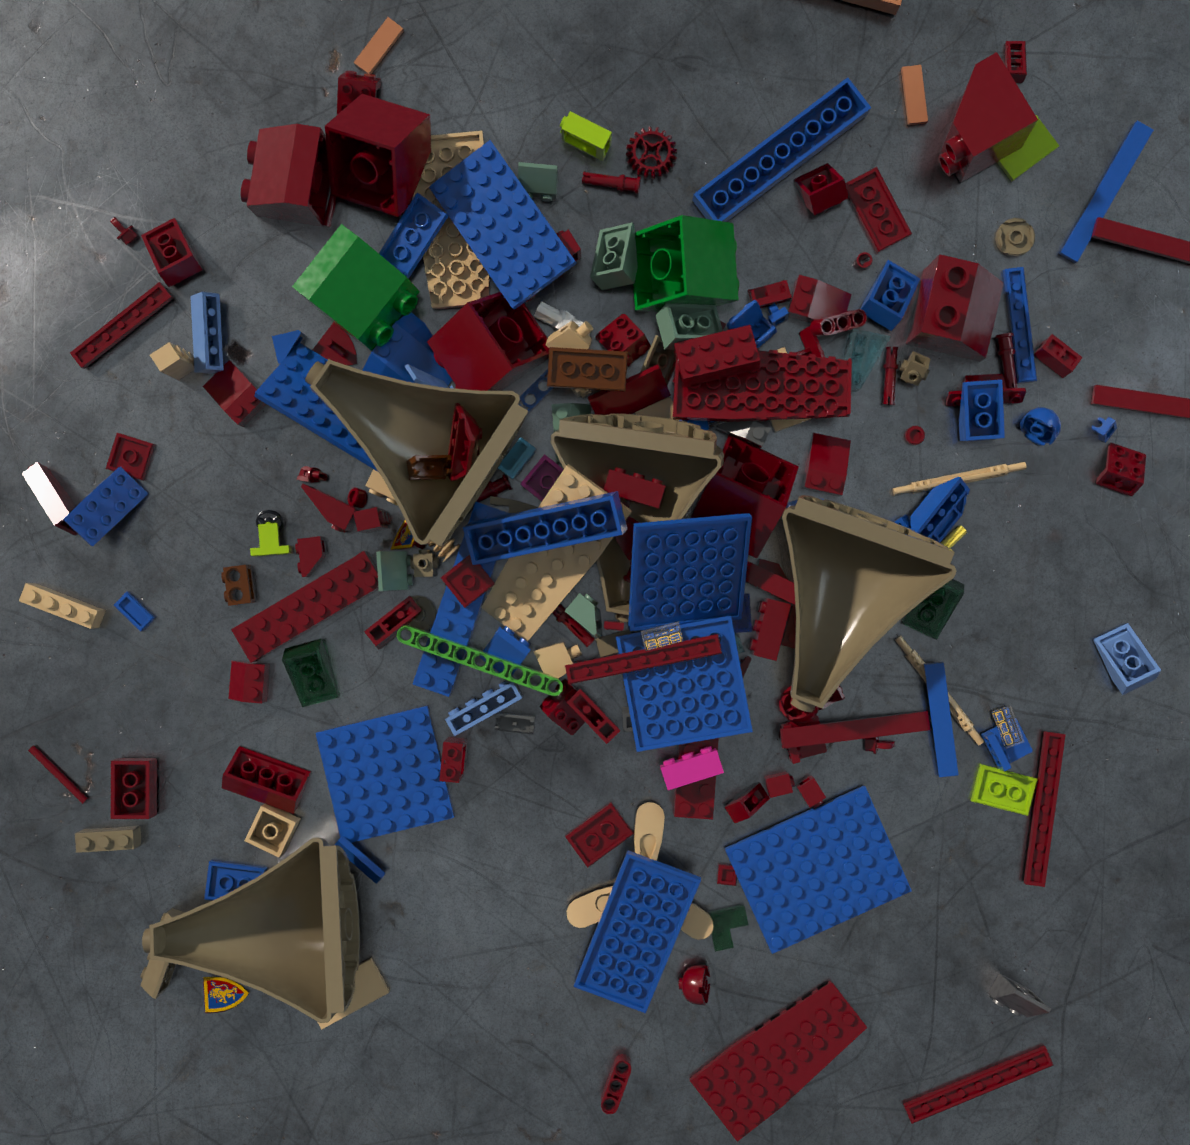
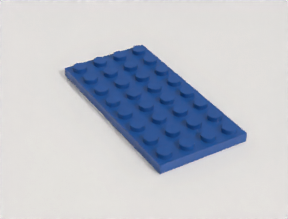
[429,140,577,310]
[255,342,378,471]
[574,850,701,1013]

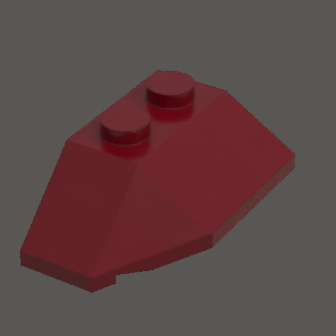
[447,403,482,481]

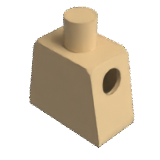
[546,321,593,349]
[533,642,582,684]

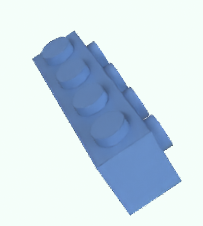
[190,292,224,374]
[445,680,524,736]

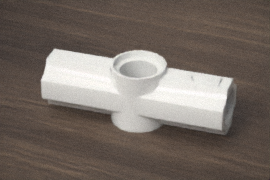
[534,301,591,336]

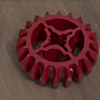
[626,126,677,180]

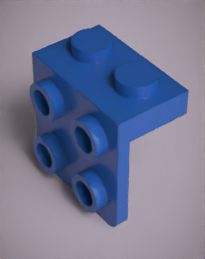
[727,300,777,348]
[480,626,532,675]

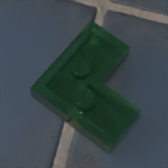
[707,904,749,952]

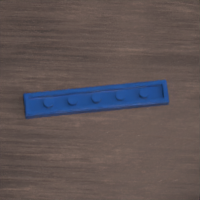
[1003,267,1037,384]
[924,662,959,777]

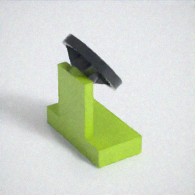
[250,510,293,557]

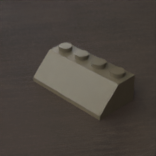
[140,908,185,999]

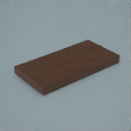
[547,347,628,392]

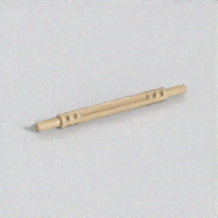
[893,462,1027,496]
[895,635,984,745]

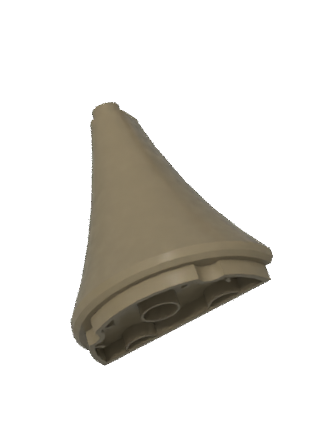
[305,359,528,547]
[550,414,724,622]
[782,495,957,712]
[142,838,360,1023]

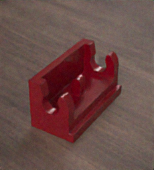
[747,280,792,309]
[1034,334,1083,378]

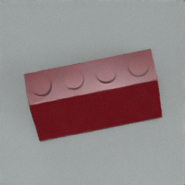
[222,746,311,814]

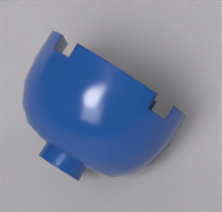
[1020,407,1061,445]

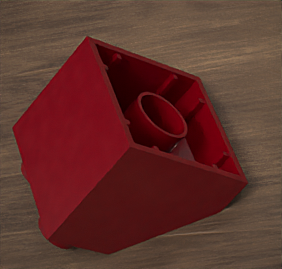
[938,52,1038,183]
[325,94,431,217]
[241,124,330,227]
[906,254,1004,362]
[427,292,549,391]
[690,434,799,558]

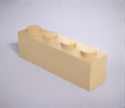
[19,583,106,629]

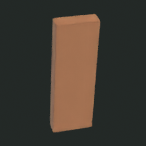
[354,17,404,74]
[901,65,928,126]

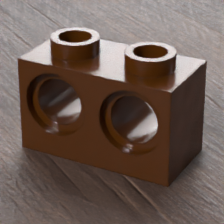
[221,565,256,606]

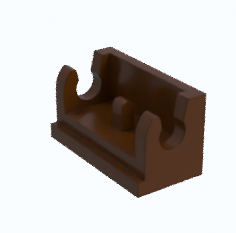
[406,455,452,480]

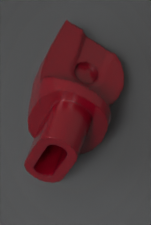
[110,217,138,245]
[297,466,327,483]
[865,737,895,754]

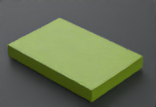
[997,115,1059,182]
[971,764,1038,816]

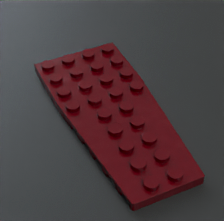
[673,348,852,422]
[689,980,867,1142]

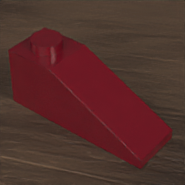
[364,596,422,650]
[566,689,620,744]

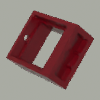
[439,737,467,783]

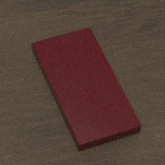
[845,167,912,253]
[587,364,671,415]

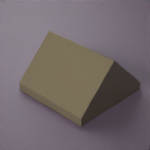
[641,335,676,386]

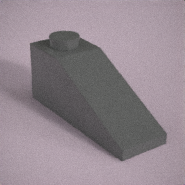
[710,421,771,448]

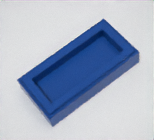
[114,591,156,632]

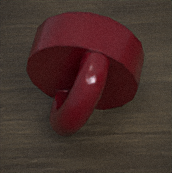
[348,487,367,508]

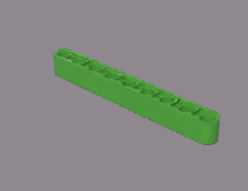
[397,625,563,696]

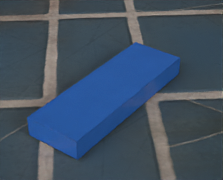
[335,836,385,884]

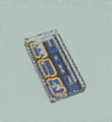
[641,621,684,651]
[992,705,1025,749]

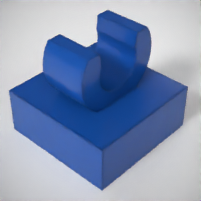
[768,303,789,327]
[1092,417,1117,443]

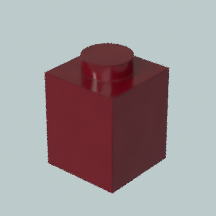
[764,771,795,798]
[795,775,826,808]

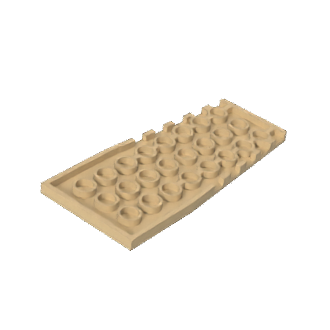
[412,131,489,310]
[481,464,632,641]

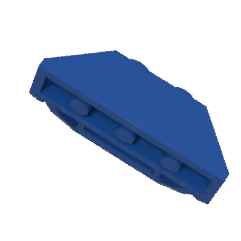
[910,477,970,542]

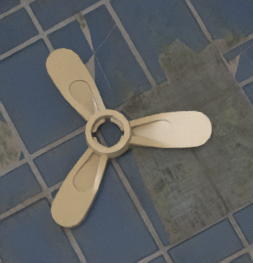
[567,802,714,940]

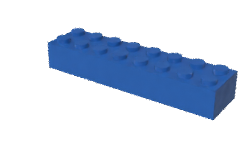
[463,491,628,565]

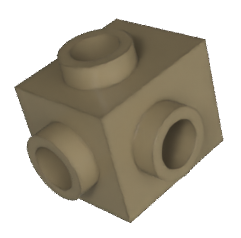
[900,351,930,386]
[410,549,439,577]

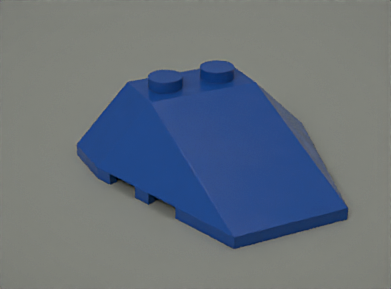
[362,313,453,386]

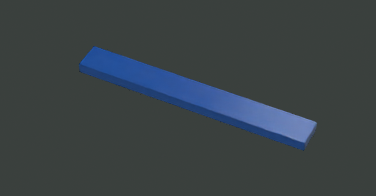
[1059,120,1154,263]

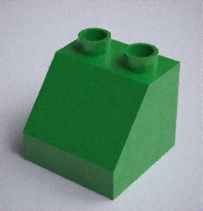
[633,215,739,312]
[292,224,420,351]

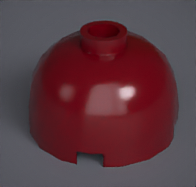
[779,686,819,724]
[679,965,710,1006]

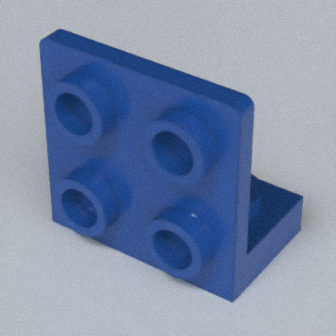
[981,718,1033,771]

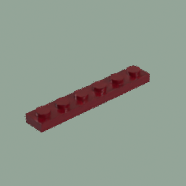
[70,282,173,369]

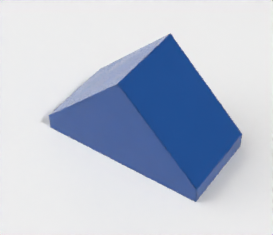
[272,330,306,364]

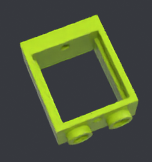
[560,111,612,161]

